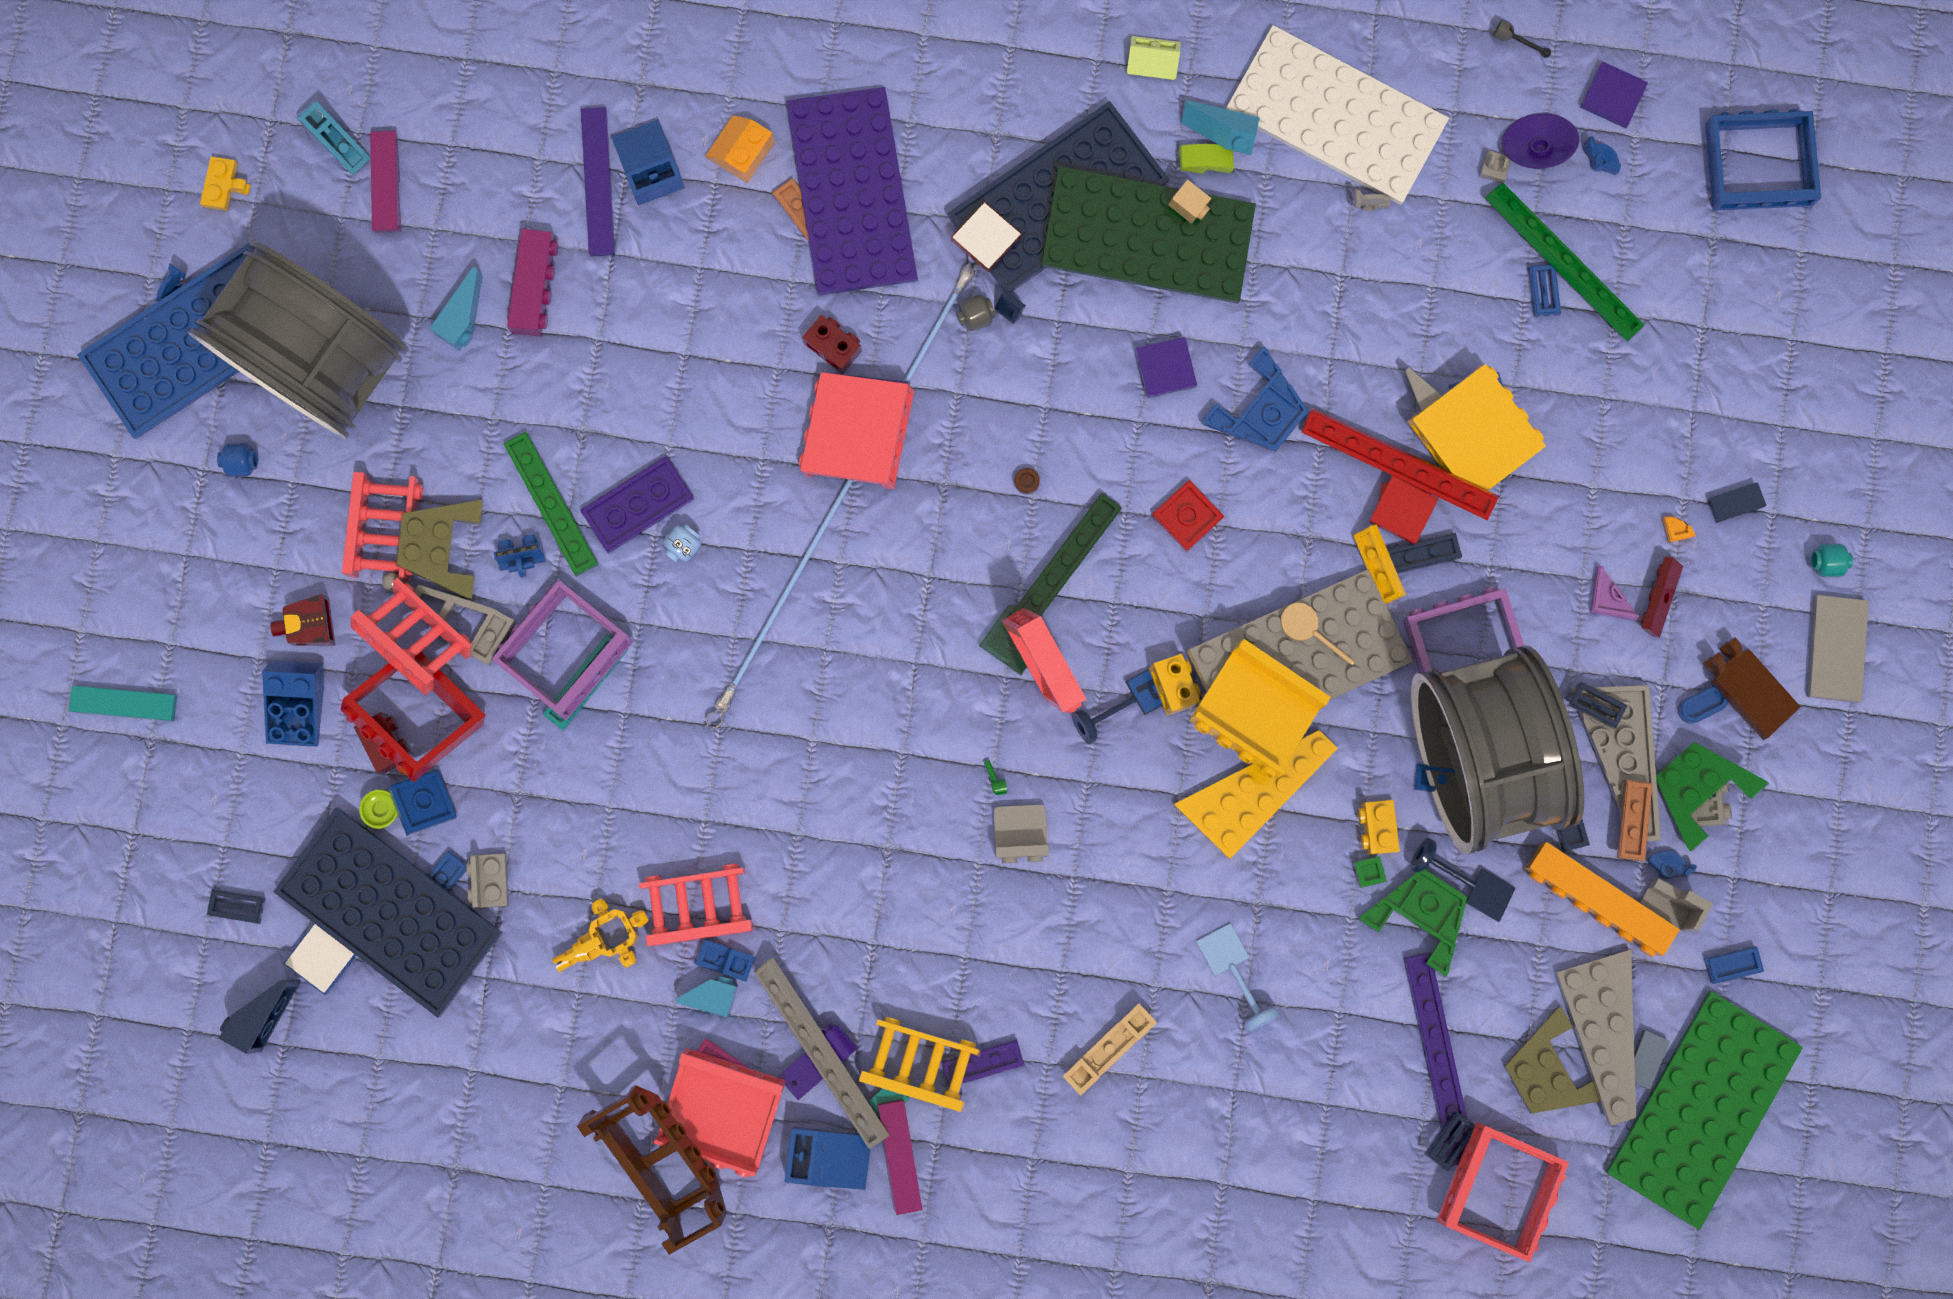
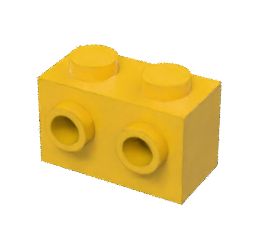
[1148,654,1201,716]

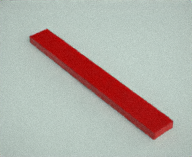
[1301,408,1500,521]

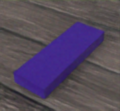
[942,1040,1024,1087]

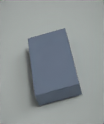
[1634,1030,1670,1090]

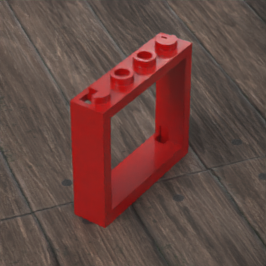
[340,644,486,782]

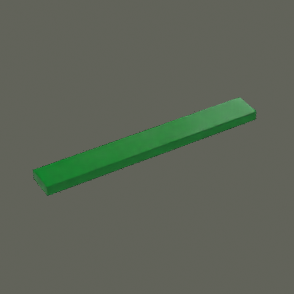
[1485,183,1645,342]

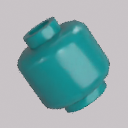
[1811,544,1853,577]

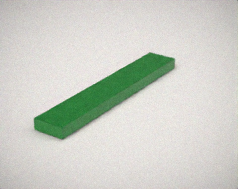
[503,432,599,577]

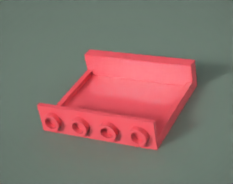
[799,372,914,489]
[654,1048,786,1177]

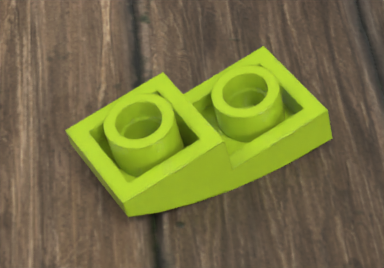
[1179,144,1234,174]

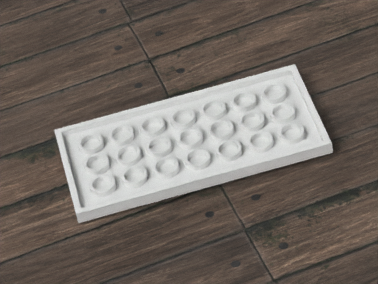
[1226,25,1449,205]

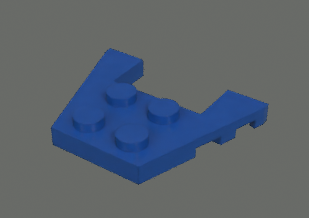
[1201,346,1309,452]

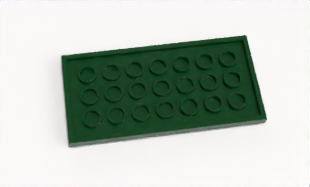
[1041,166,1256,303]

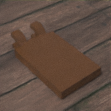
[1703,637,1801,740]

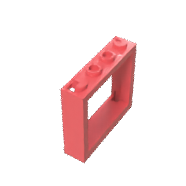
[1002,608,1087,713]
[1436,1122,1569,1262]

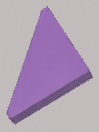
[1590,566,1640,621]

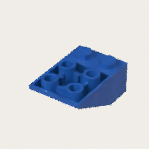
[612,120,685,206]
[262,660,324,747]
[784,1126,870,1190]

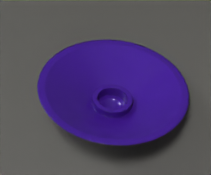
[1502,113,1579,169]

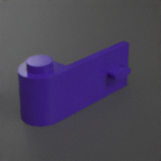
[777,1023,859,1100]

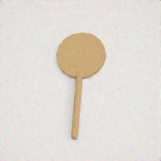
[1281,603,1355,665]

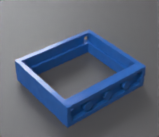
[1705,108,1821,211]

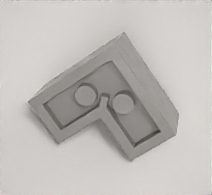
[1639,878,1713,932]

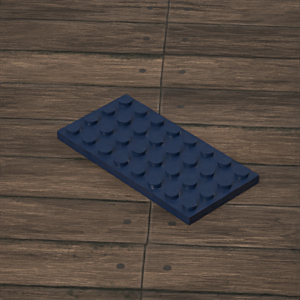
[948,101,1169,293]
[273,807,503,1018]

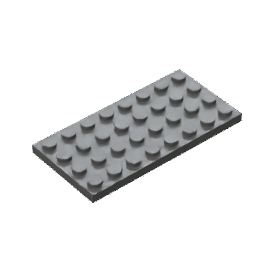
[1187,569,1413,701]

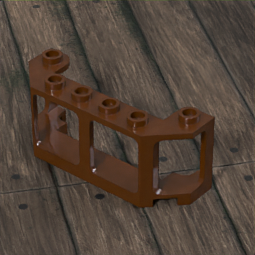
[577,1085,727,1255]

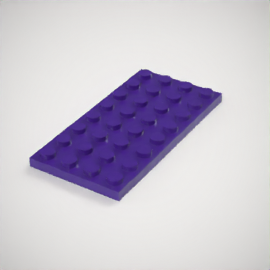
[786,87,918,296]

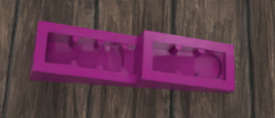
[370,131,402,233]
[877,1099,923,1215]

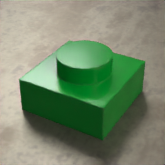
[1354,856,1387,888]

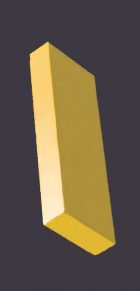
[1353,524,1406,604]

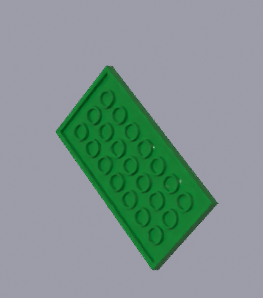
[1605,991,1803,1230]

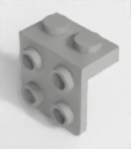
[994,805,1049,863]

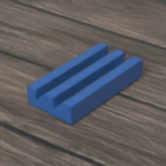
[1528,264,1561,317]

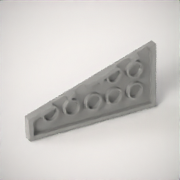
[1569,685,1661,841]
[1555,950,1636,1126]

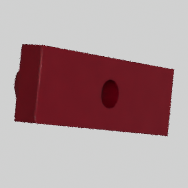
[1641,556,1683,638]

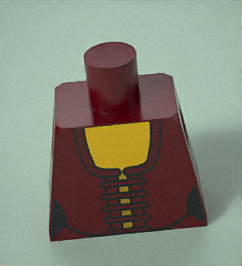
[270,594,335,646]

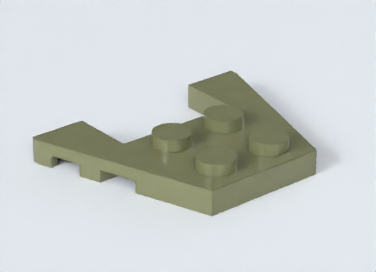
[395,500,483,600]
[1504,1006,1600,1113]

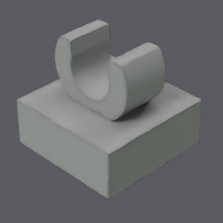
[1479,150,1511,183]

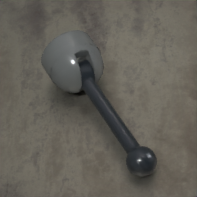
[1493,19,1551,58]

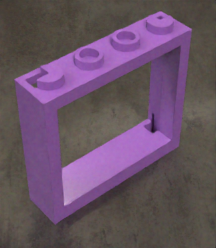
[492,580,634,721]
[1403,586,1524,673]

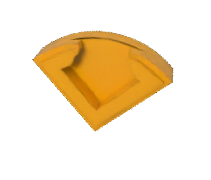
[1662,517,1696,543]

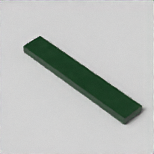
[1010,493,1122,616]

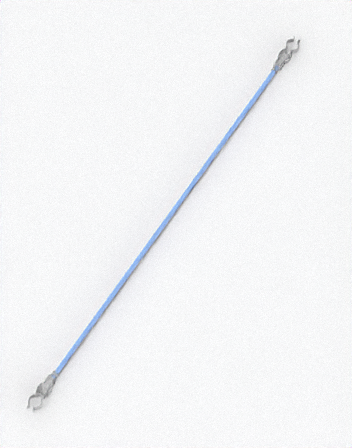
[705,253,982,731]

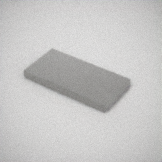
[1807,595,1869,703]

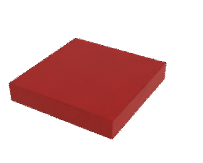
[1369,476,1439,545]
[1152,480,1224,552]

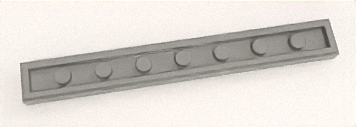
[754,958,889,1149]

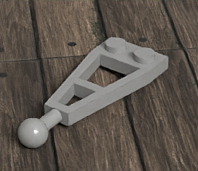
[382,572,516,666]

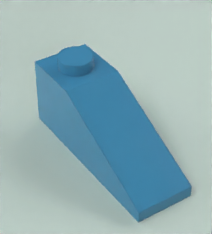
[295,100,371,175]
[1181,100,1260,155]
[429,267,482,351]

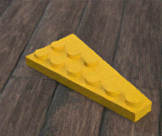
[1173,730,1338,859]

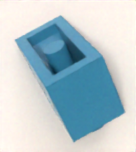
[676,975,738,1017]

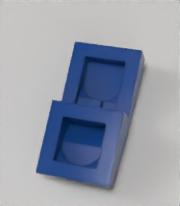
[694,939,755,982]

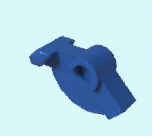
[1583,136,1621,175]
[155,263,186,302]
[1647,851,1697,879]

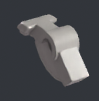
[1353,189,1390,211]

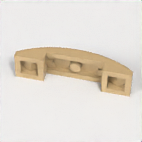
[1063,1003,1157,1096]

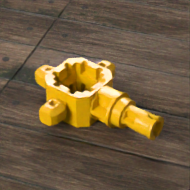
[552,898,649,973]

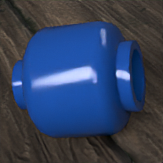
[217,443,258,477]

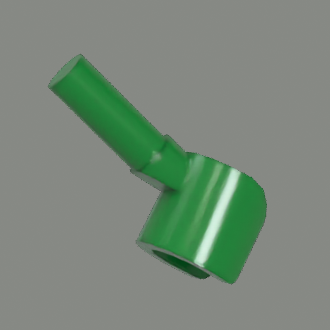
[984,760,1007,795]

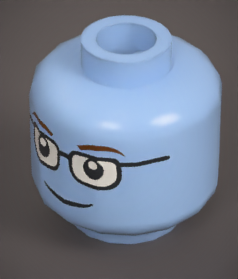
[663,523,701,562]

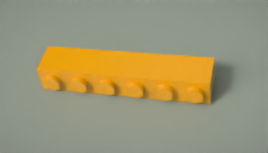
[1524,842,1680,957]

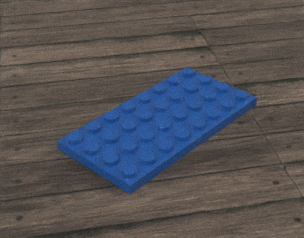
[77,242,253,439]

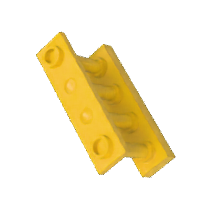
[859,1017,981,1113]

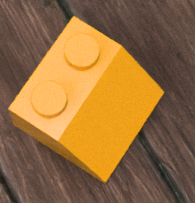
[705,115,775,183]

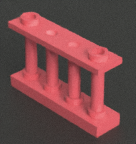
[342,472,423,582]
[351,578,472,696]
[639,864,754,946]

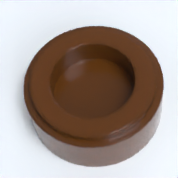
[1014,468,1040,495]

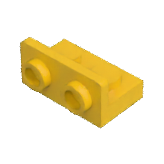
[1358,800,1400,855]

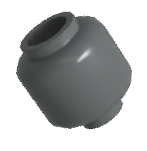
[956,294,995,331]

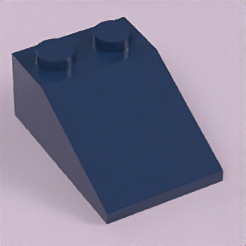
[218,980,301,1054]

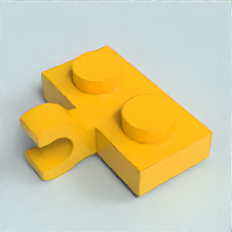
[200,157,251,211]

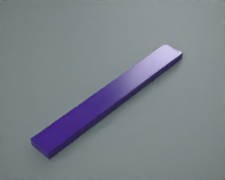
[1404,952,1468,1167]

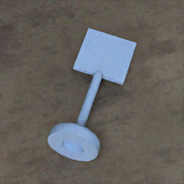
[1196,923,1280,1033]

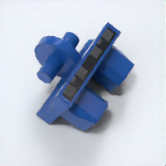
[494,534,546,578]

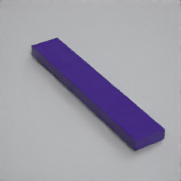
[581,107,615,257]

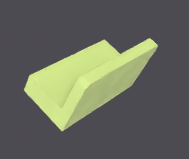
[1127,36,1181,80]

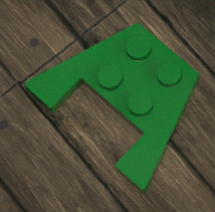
[1656,742,1770,852]
[1359,870,1467,977]

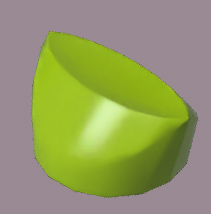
[359,789,398,829]

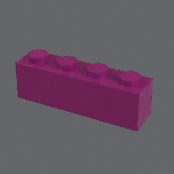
[507,229,559,337]

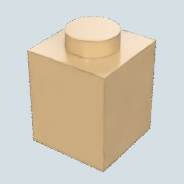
[1168,179,1211,224]

